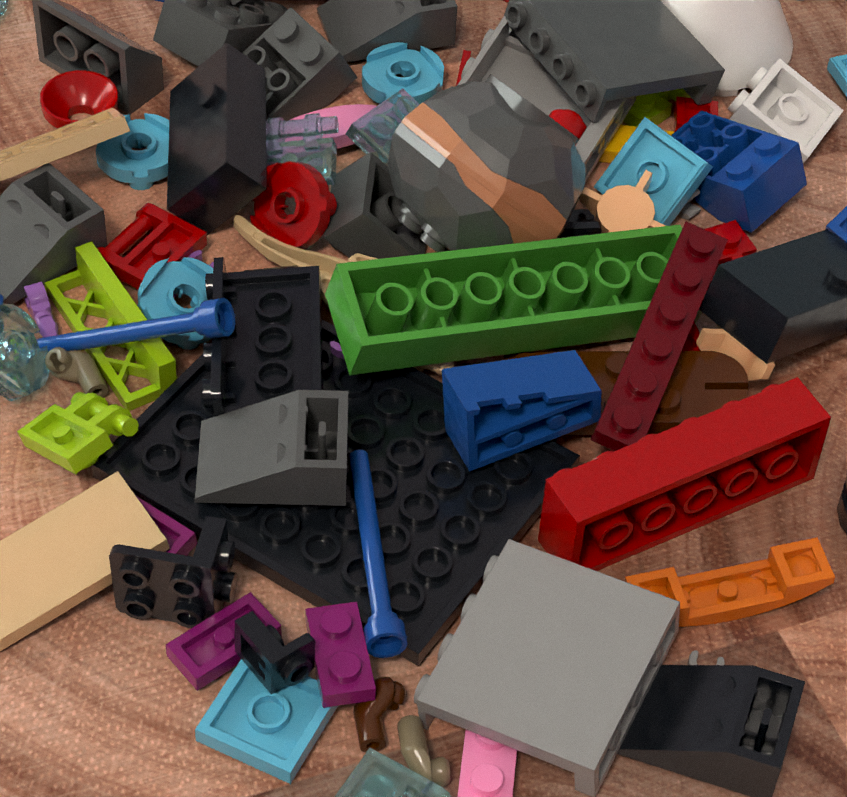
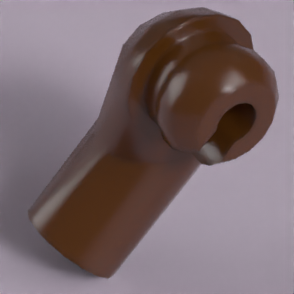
[353,677,406,753]

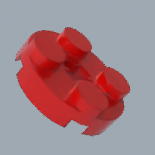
[250,161,337,250]

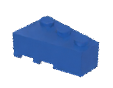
[442,350,602,472]

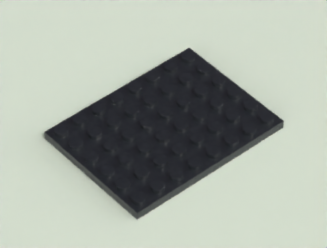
[91,319,580,666]

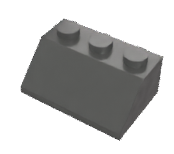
[32,0,164,114]

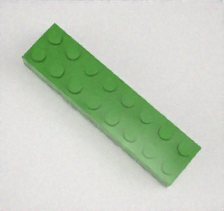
[325,224,707,375]

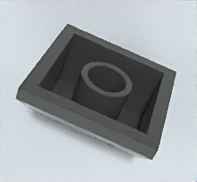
[324,152,426,259]

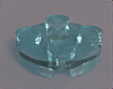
[0,304,50,401]

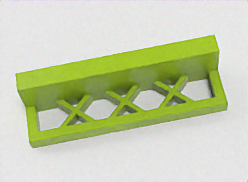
[44,241,177,411]

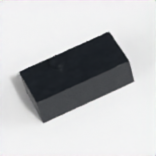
[167,43,267,235]
[699,229,847,364]

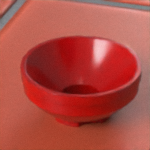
[40,70,118,129]

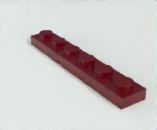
[590,221,728,451]

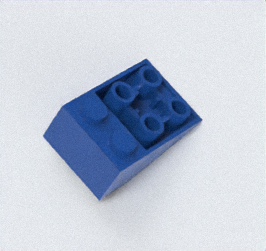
[671,111,807,233]

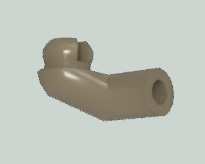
[45,347,108,398]
[397,715,450,790]

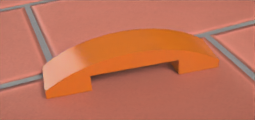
[625,537,835,627]

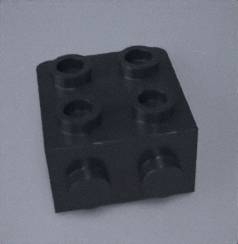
[109,516,237,628]

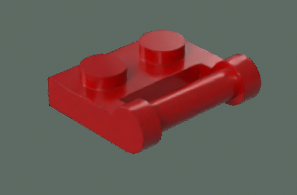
[97,203,207,290]

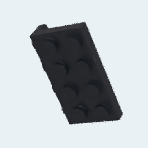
[202,257,323,416]

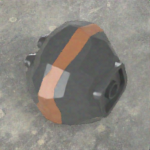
[387,74,585,252]

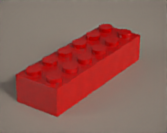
[538,377,831,571]

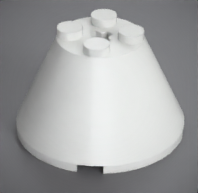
[660,0,793,97]

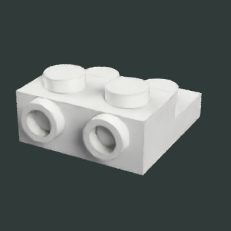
[727,58,844,163]

